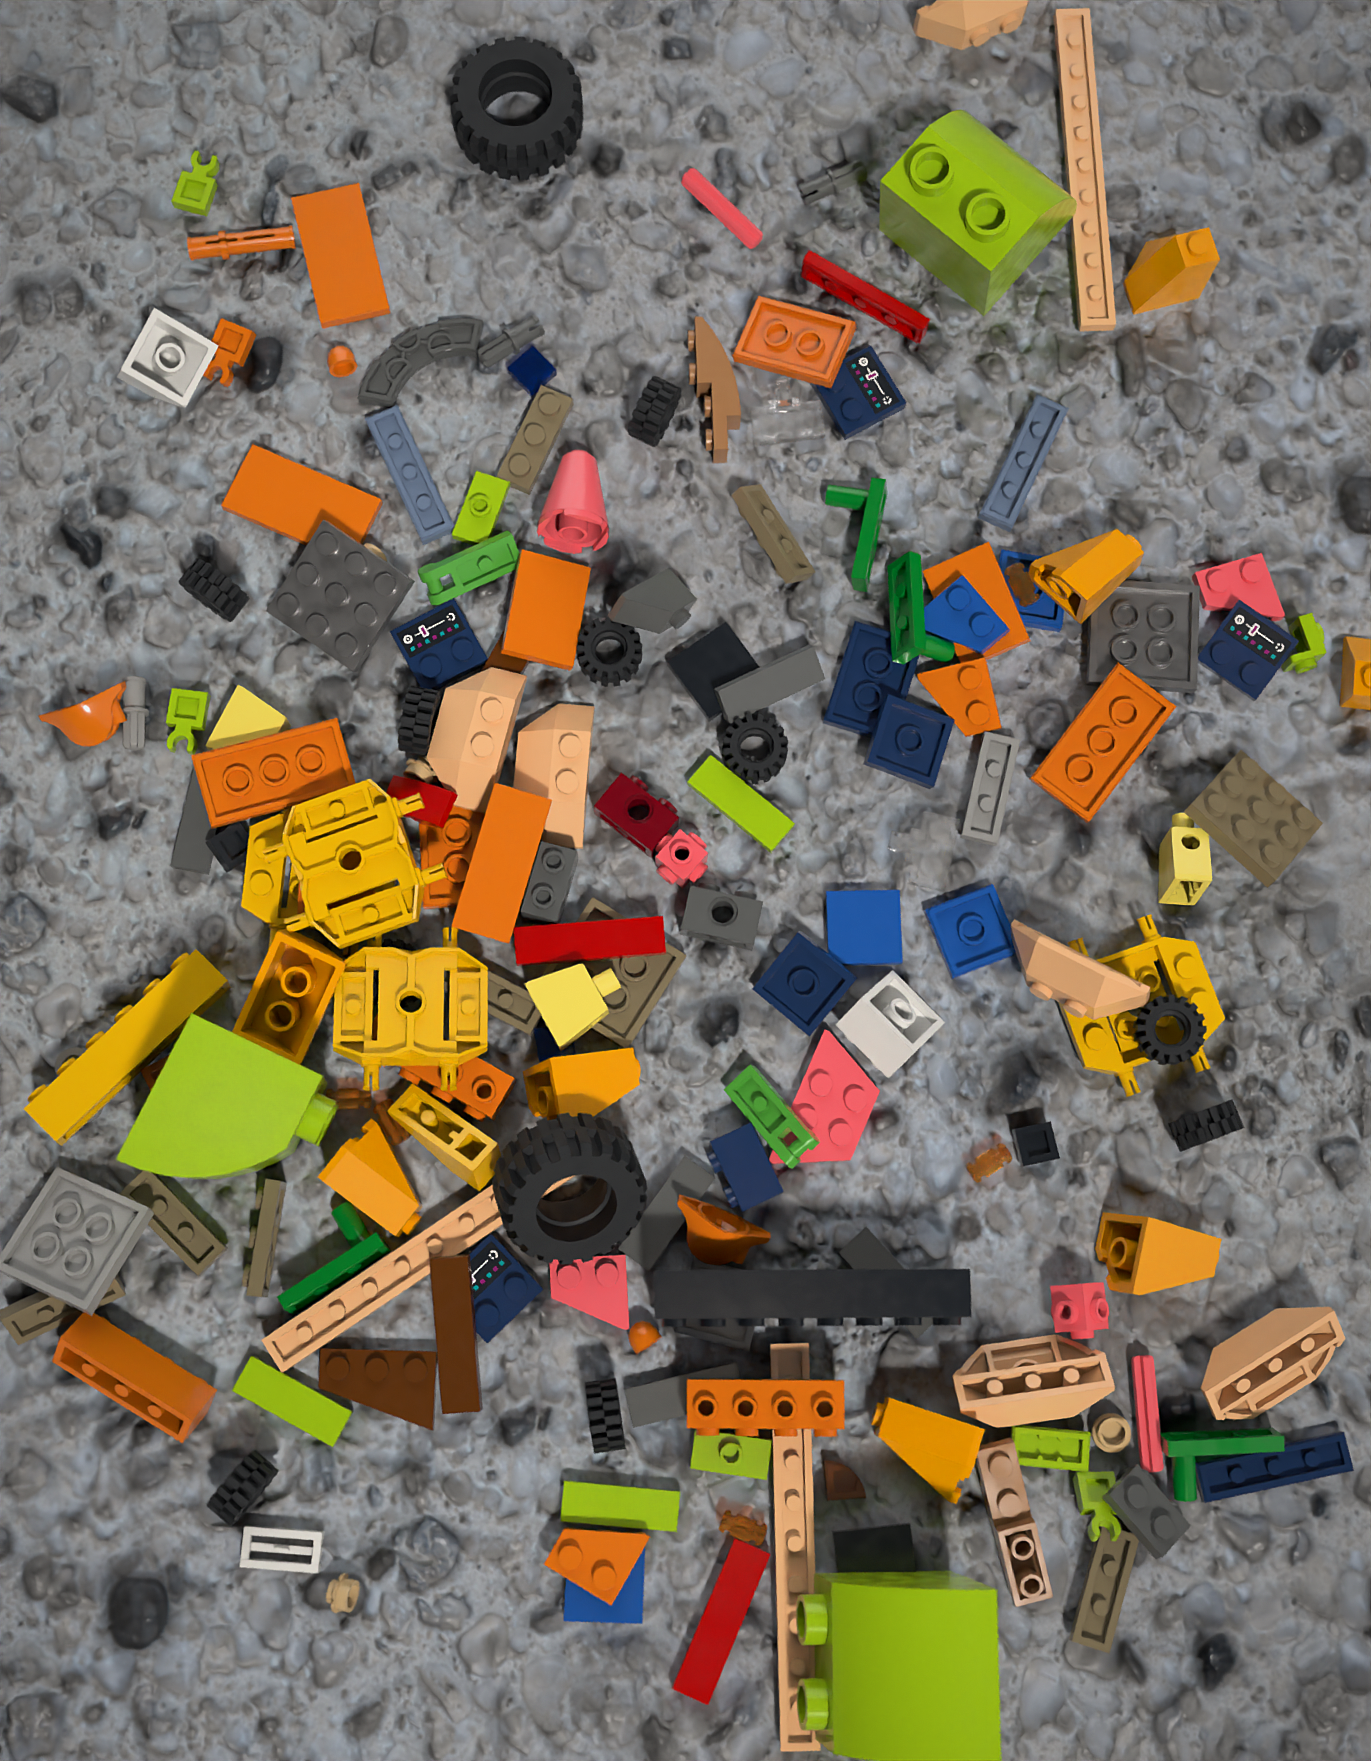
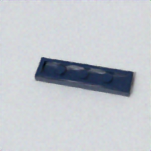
[1195,1431,1354,1503]

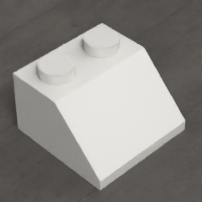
[117,308,219,408]
[835,970,945,1079]

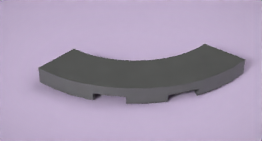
[357,318,484,408]

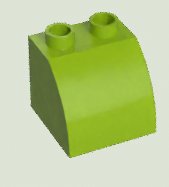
[879,109,1077,316]
[116,1013,339,1179]
[796,1571,1001,1761]

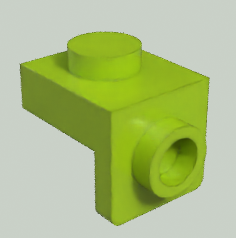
[1281,613,1327,674]

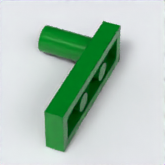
[825,477,888,592]
[887,551,955,665]
[277,1202,391,1315]
[1161,1427,1285,1502]

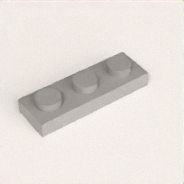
[960,731,1020,846]

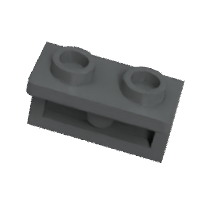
[1102,1464,1191,1559]

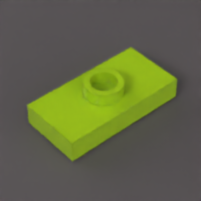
[452,471,510,546]
[1010,1425,1091,1472]
[690,1428,772,1480]

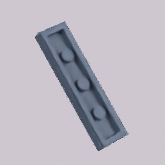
[978,394,1069,532]
[365,405,454,545]

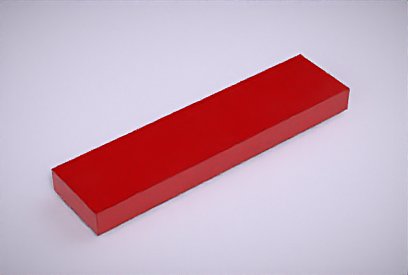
[800,250,930,344]
[514,916,666,966]
[672,1537,771,1705]

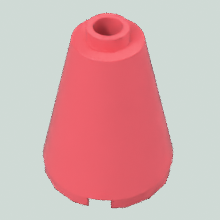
[537,450,609,554]

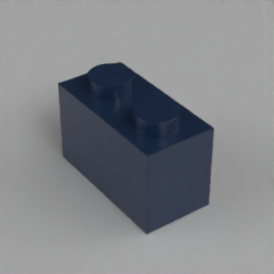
[706,1122,784,1213]

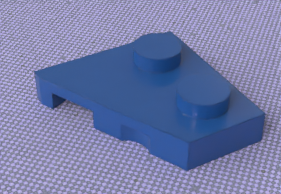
[924,575,1010,655]

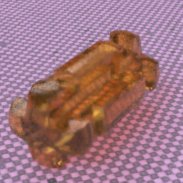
[1004,563,1039,607]
[325,1088,372,1109]
[373,1099,411,1146]
[966,1143,1012,1183]
[719,1510,767,1546]

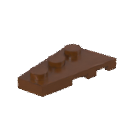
[318,1348,438,1431]

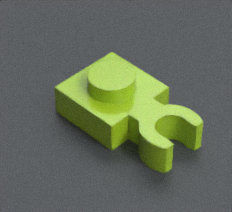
[171,150,220,217]
[166,688,211,755]
[1073,1471,1121,1542]

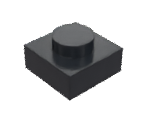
[205,821,249,873]
[1012,1121,1060,1167]

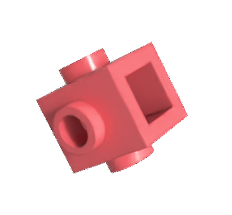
[655,829,708,889]
[1050,1282,1109,1339]

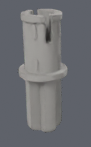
[122,676,149,750]

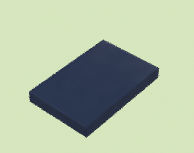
[823,621,920,738]

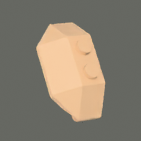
[913,0,1030,50]
[426,667,527,814]
[513,704,595,849]
[1011,919,1150,1020]
[1201,1307,1345,1420]
[952,1334,1115,1428]

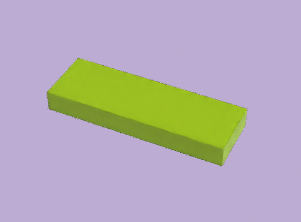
[687,755,795,853]
[232,1355,354,1447]
[560,1480,680,1532]

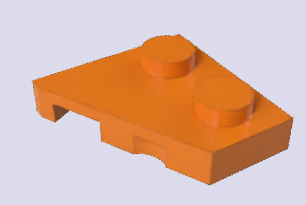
[917,657,1002,737]
[544,1528,650,1606]

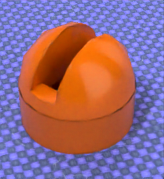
[327,346,357,377]
[628,1321,662,1354]

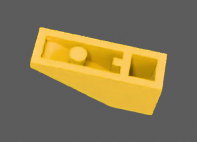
[387,1083,502,1192]

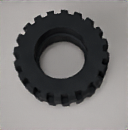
[449,36,584,181]
[492,1113,648,1264]

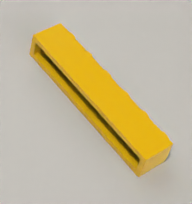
[24,949,231,1146]

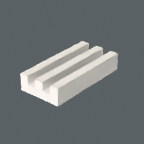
[240,1525,325,1573]

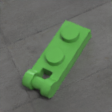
[417,530,519,605]
[724,1064,820,1169]

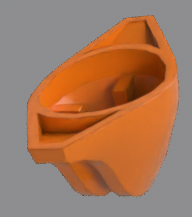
[38,681,127,747]
[677,1194,771,1265]

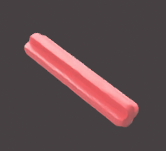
[682,168,763,249]
[1131,1355,1164,1472]

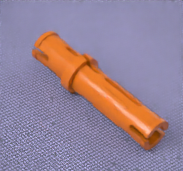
[187,225,296,261]

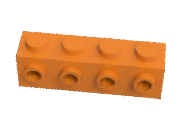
[372,1014,516,1122]
[52,1312,217,1444]
[687,1378,845,1437]

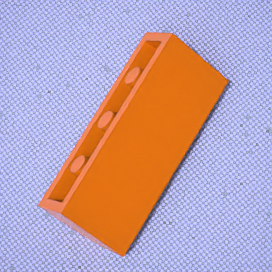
[451,783,552,944]

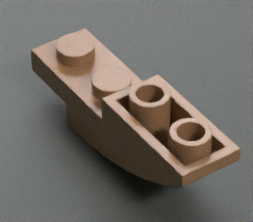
[688,317,741,463]
[976,1437,1053,1607]

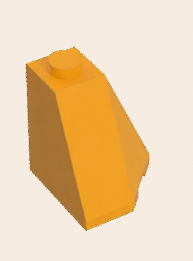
[1123,227,1220,315]
[1028,529,1144,624]
[522,1047,641,1120]
[318,1119,423,1237]
[1095,1212,1221,1295]
[871,1396,985,1504]

